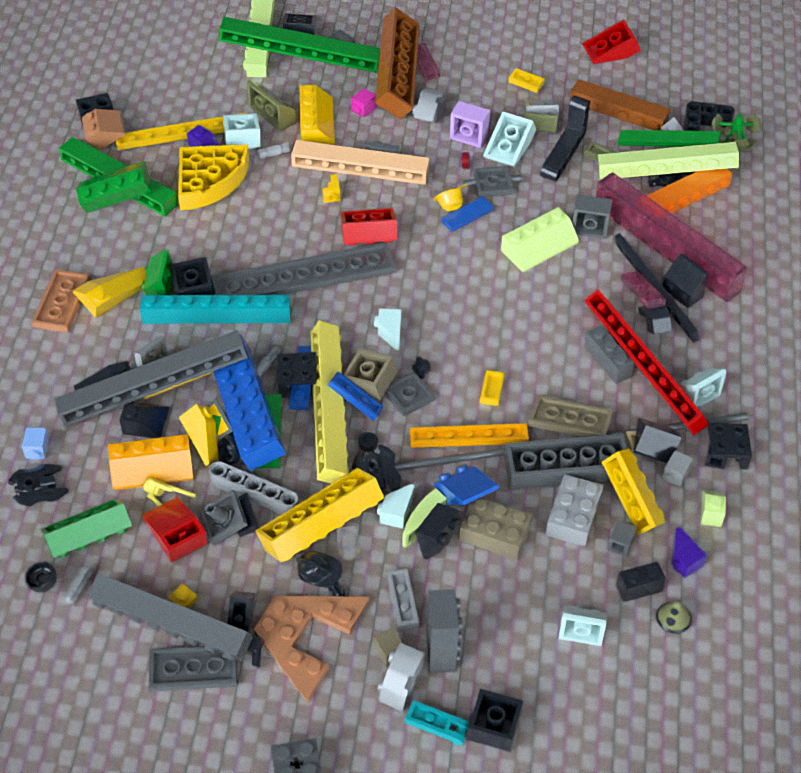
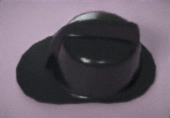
[296,551,343,588]

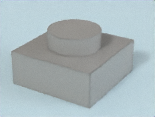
[660,118,684,131]

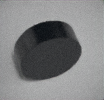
[358,432,378,452]

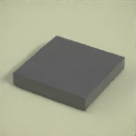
[385,372,435,417]

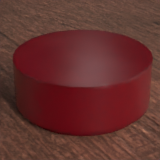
[462,152,470,169]

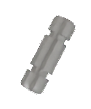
[257,142,290,159]
[63,566,93,604]

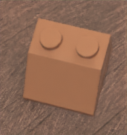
[82,109,125,150]

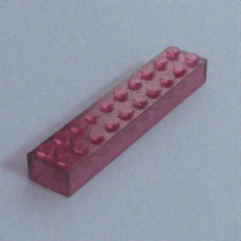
[596,172,748,302]

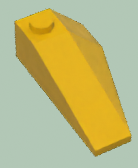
[73,267,146,318]

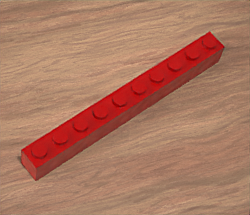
[584,289,709,436]

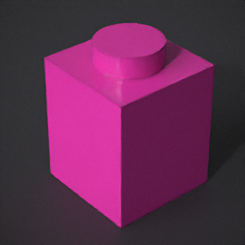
[351,88,377,117]

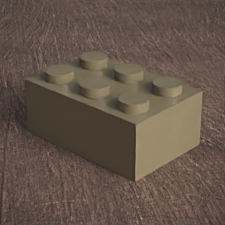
[459,497,532,560]

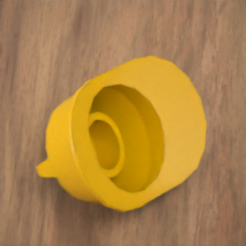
[433,184,468,211]

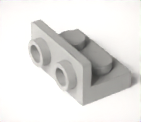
[524,100,559,120]
[130,336,168,370]

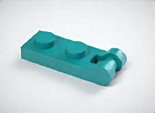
[405,700,469,746]

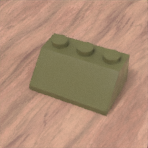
[247,80,296,131]

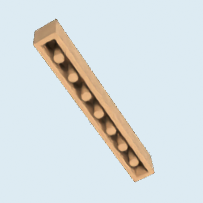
[292,140,430,184]

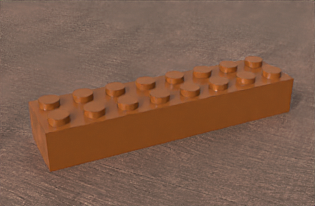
[375,7,420,120]

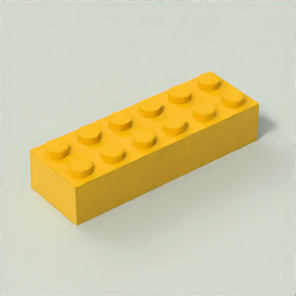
[255,468,384,562]

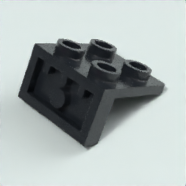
[277,352,316,398]
[708,423,752,470]

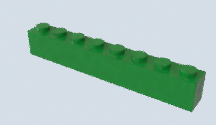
[59,137,178,217]

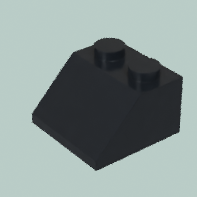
[662,253,709,308]
[415,503,462,560]

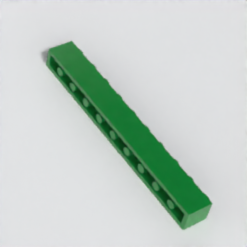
[219,16,380,73]

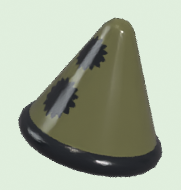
[656,600,692,634]

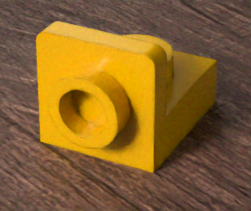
[322,174,341,203]

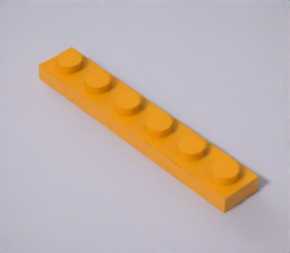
[410,423,529,448]

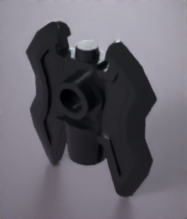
[351,445,401,492]
[8,464,69,507]

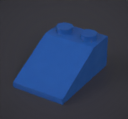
[434,464,499,505]

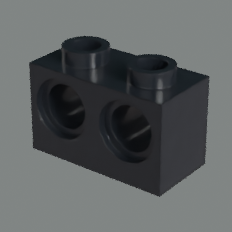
[76,93,113,125]

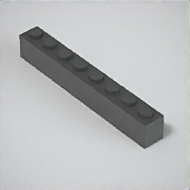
[87,573,253,662]

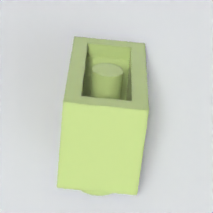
[701,489,726,527]

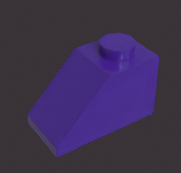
[187,125,220,147]
[671,526,707,578]

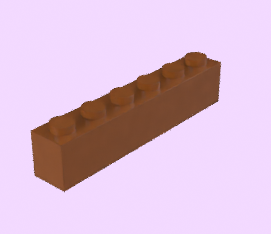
[570,79,671,130]

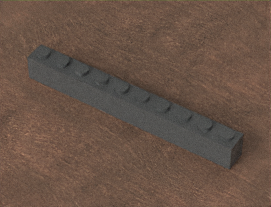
[55,330,248,427]

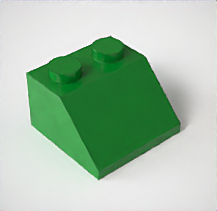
[142,249,173,295]

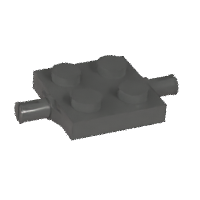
[463,166,522,197]

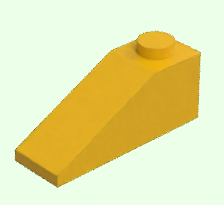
[179,404,219,466]

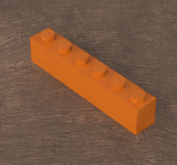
[636,168,732,224]

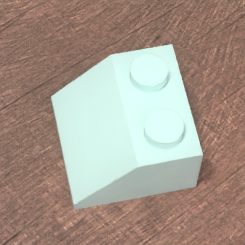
[223,113,260,149]
[679,368,727,408]
[559,606,607,646]

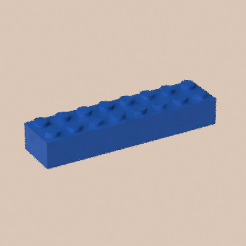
[213,334,286,471]

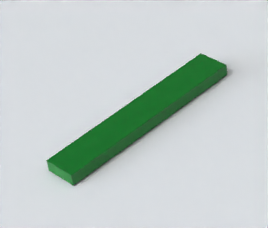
[617,130,721,147]

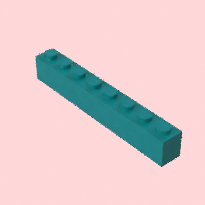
[140,295,291,324]

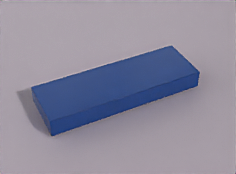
[441,197,494,232]
[328,371,384,421]

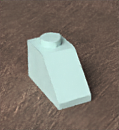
[374,309,401,350]
[377,484,414,529]

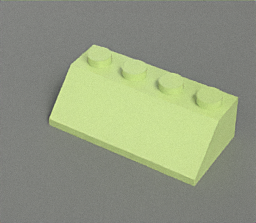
[501,207,579,272]

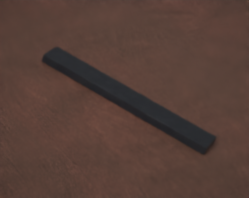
[614,233,700,343]

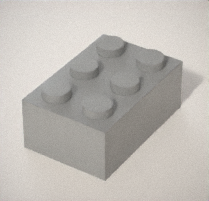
[546,474,604,547]

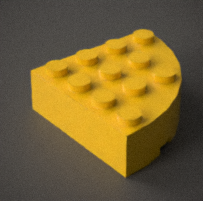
[178,144,250,210]

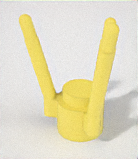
[144,477,196,507]

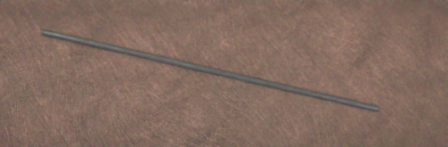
[349,413,748,473]

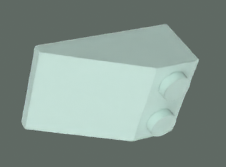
[483,112,536,167]

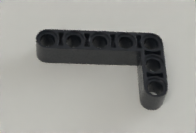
[540,95,590,182]
[683,101,735,131]

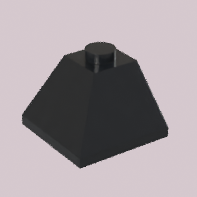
[119,401,170,438]

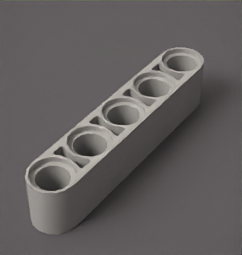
[209,461,298,514]

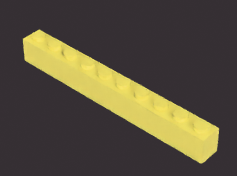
[311,320,349,484]

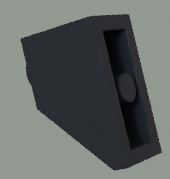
[227,591,255,633]

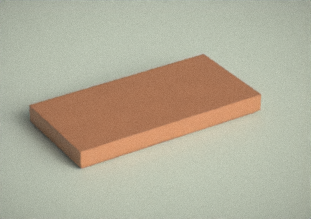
[31,269,91,332]

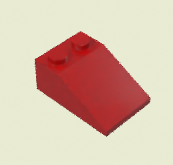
[582,19,641,64]

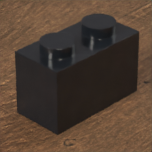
[616,561,666,602]

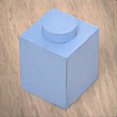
[22,428,49,460]

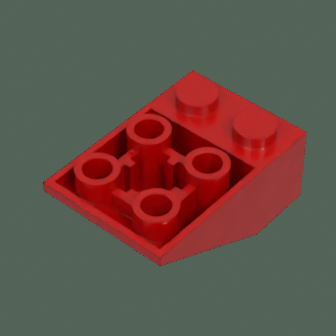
[141,497,207,563]

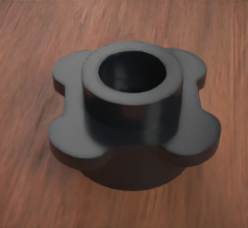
[412,356,431,379]

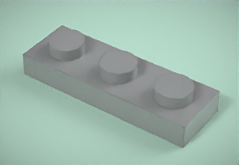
[387,569,419,630]

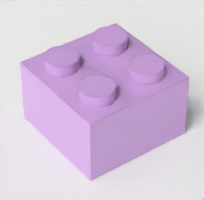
[450,101,490,148]

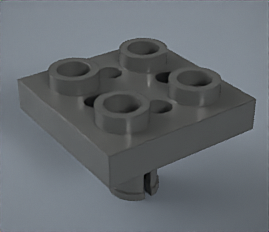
[200,490,248,546]

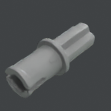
[256,347,282,379]

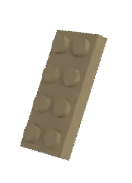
[528,395,614,437]

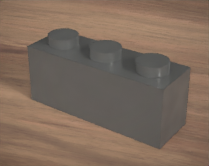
[584,325,634,384]

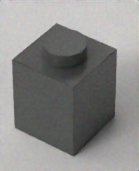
[607,520,637,557]

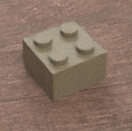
[344,349,398,400]

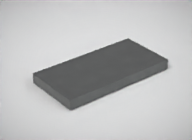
[149,646,238,692]

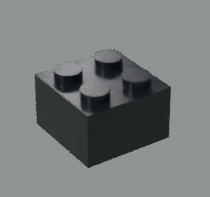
[170,257,215,295]
[467,688,523,752]

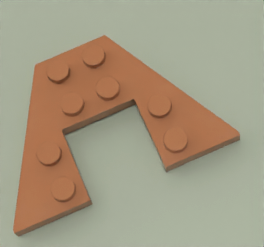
[254,596,370,704]

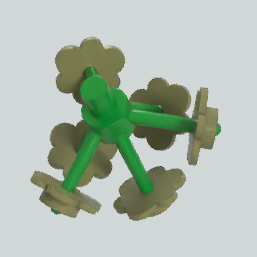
[712,114,760,151]

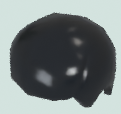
[218,434,241,465]
[25,561,57,593]

